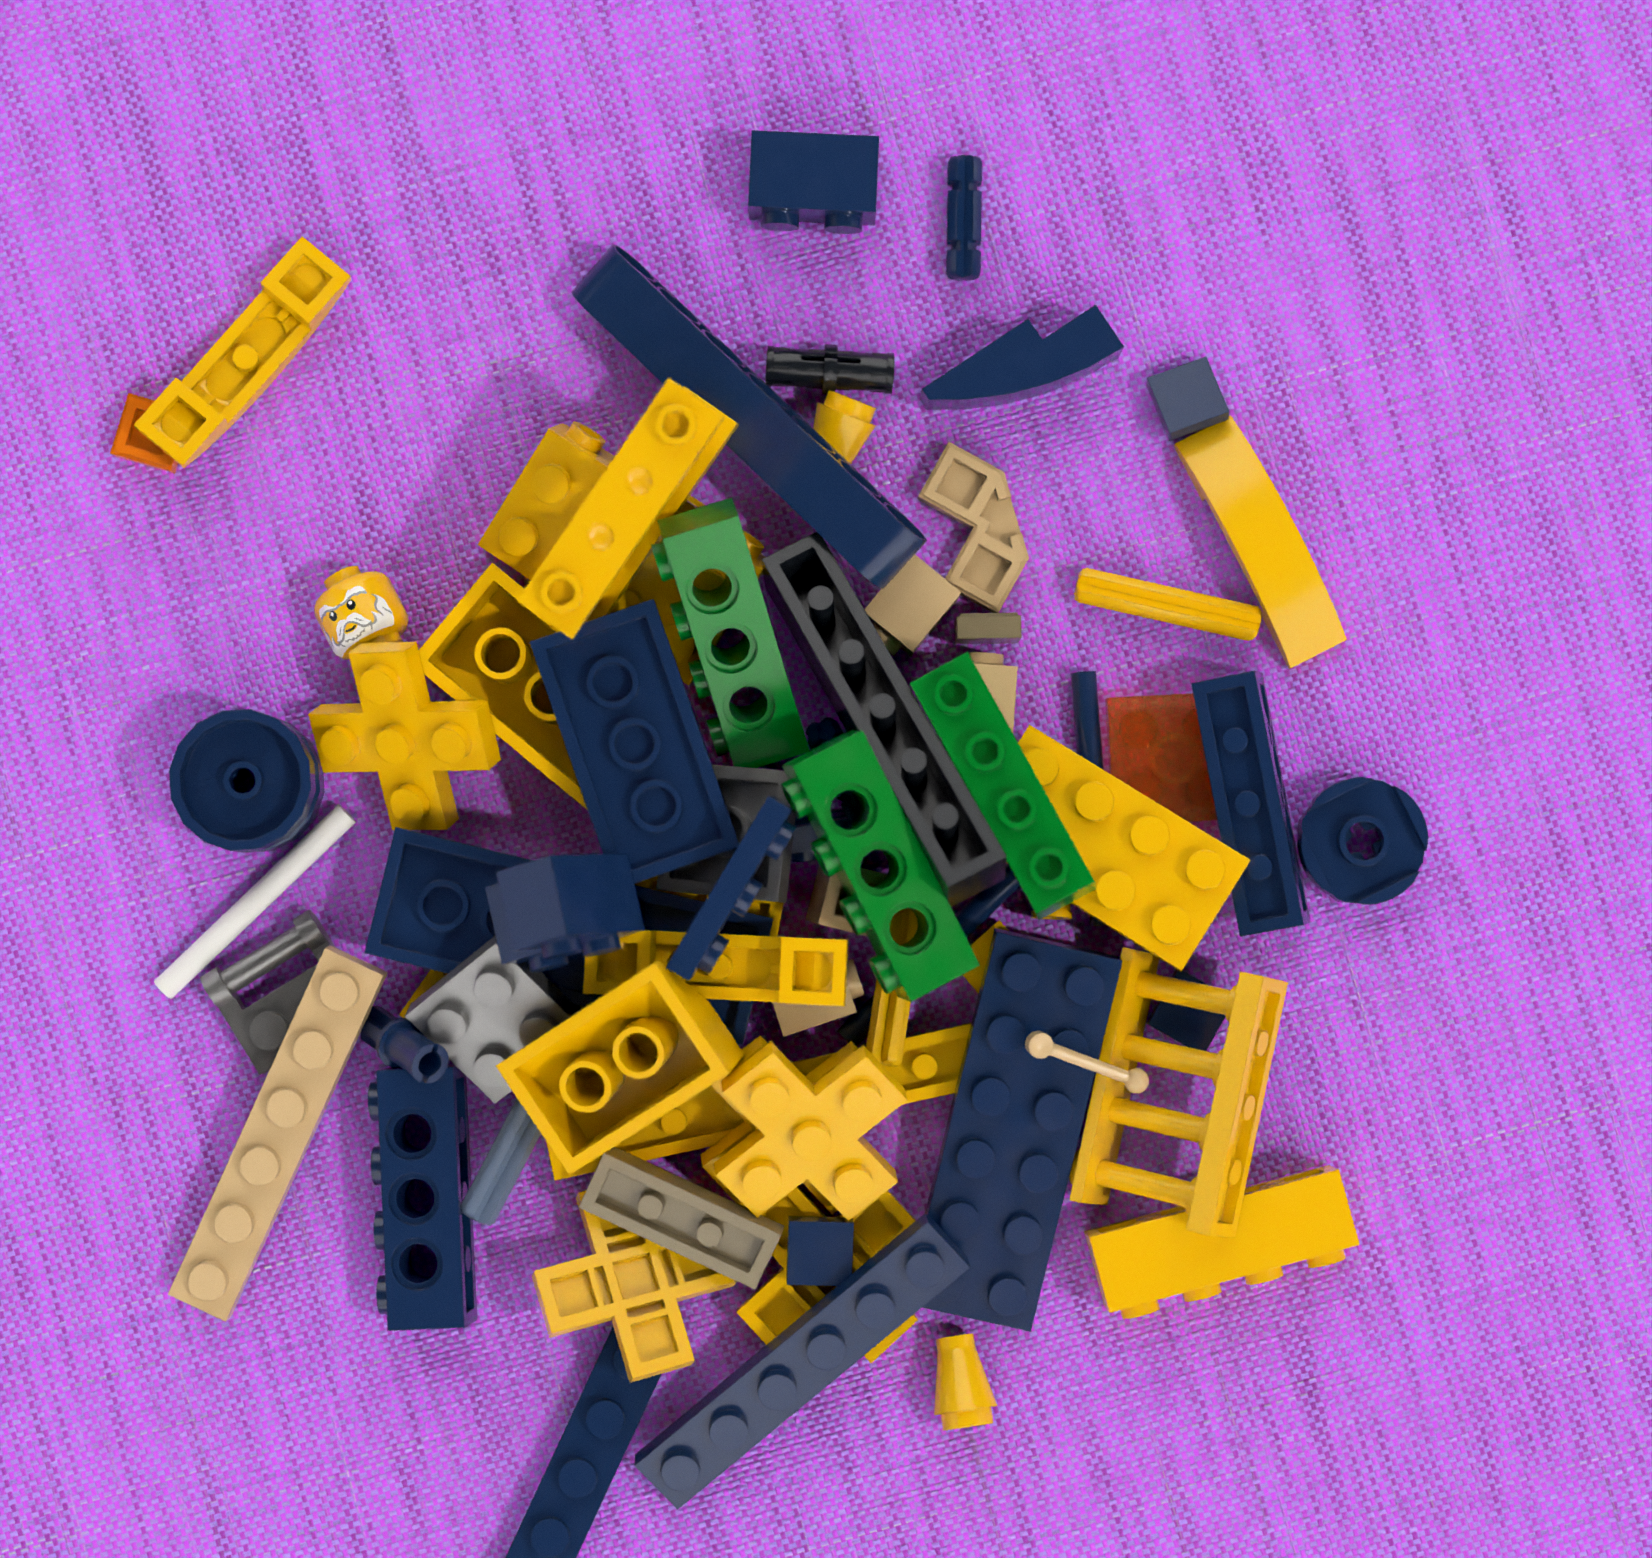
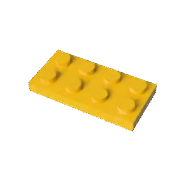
[1006,725,1250,972]

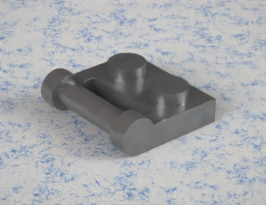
[200,909,336,1075]

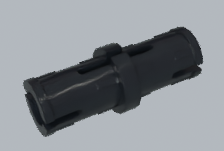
[765,344,894,395]

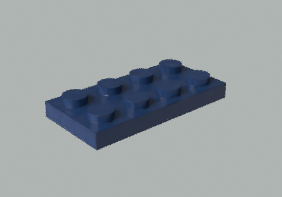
[530,599,739,884]

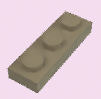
[578,1147,784,1289]

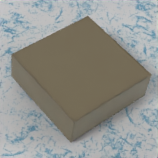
[954,612,1022,644]

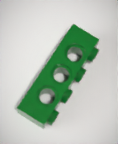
[651,497,810,768]
[910,652,1096,920]
[781,730,980,1002]

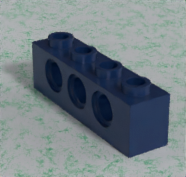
[368,1064,477,1331]

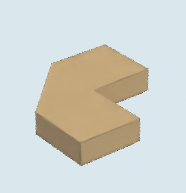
[918,442,1029,613]

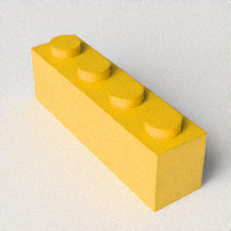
[1084,1165,1360,1319]

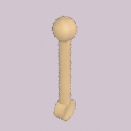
[1025,1030,1149,1094]

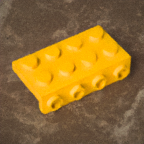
[478,421,766,685]

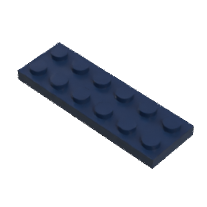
[364,827,774,1045]
[922,928,1122,1332]

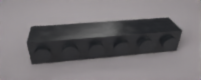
[762,532,1007,907]

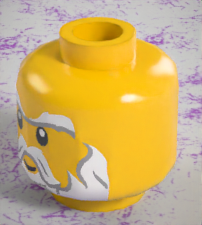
[314,566,409,660]

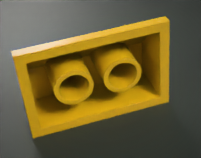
[496,960,745,1175]

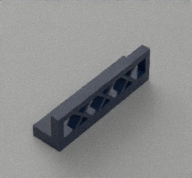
[1191,671,1311,937]

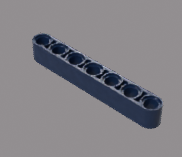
[572,244,927,589]

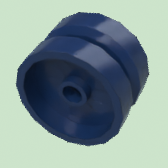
[169,709,325,853]

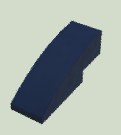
[920,305,1124,410]

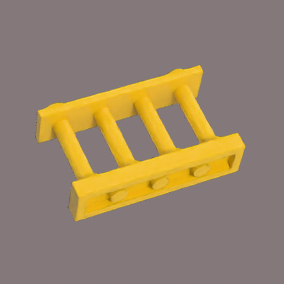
[517,378,739,639]
[1069,947,1288,1237]

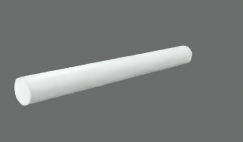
[154,804,356,999]

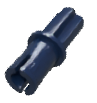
[360,1006,449,1084]

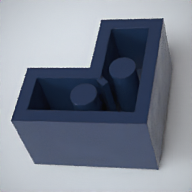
[485,853,644,973]

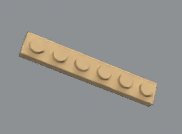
[168,945,388,1322]

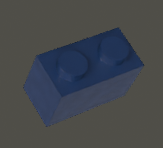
[748,130,879,234]

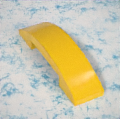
[134,236,352,468]
[1173,415,1347,669]
[583,930,848,1006]

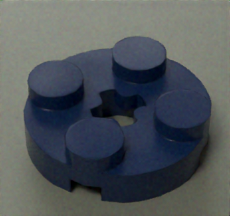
[1297,777,1429,905]

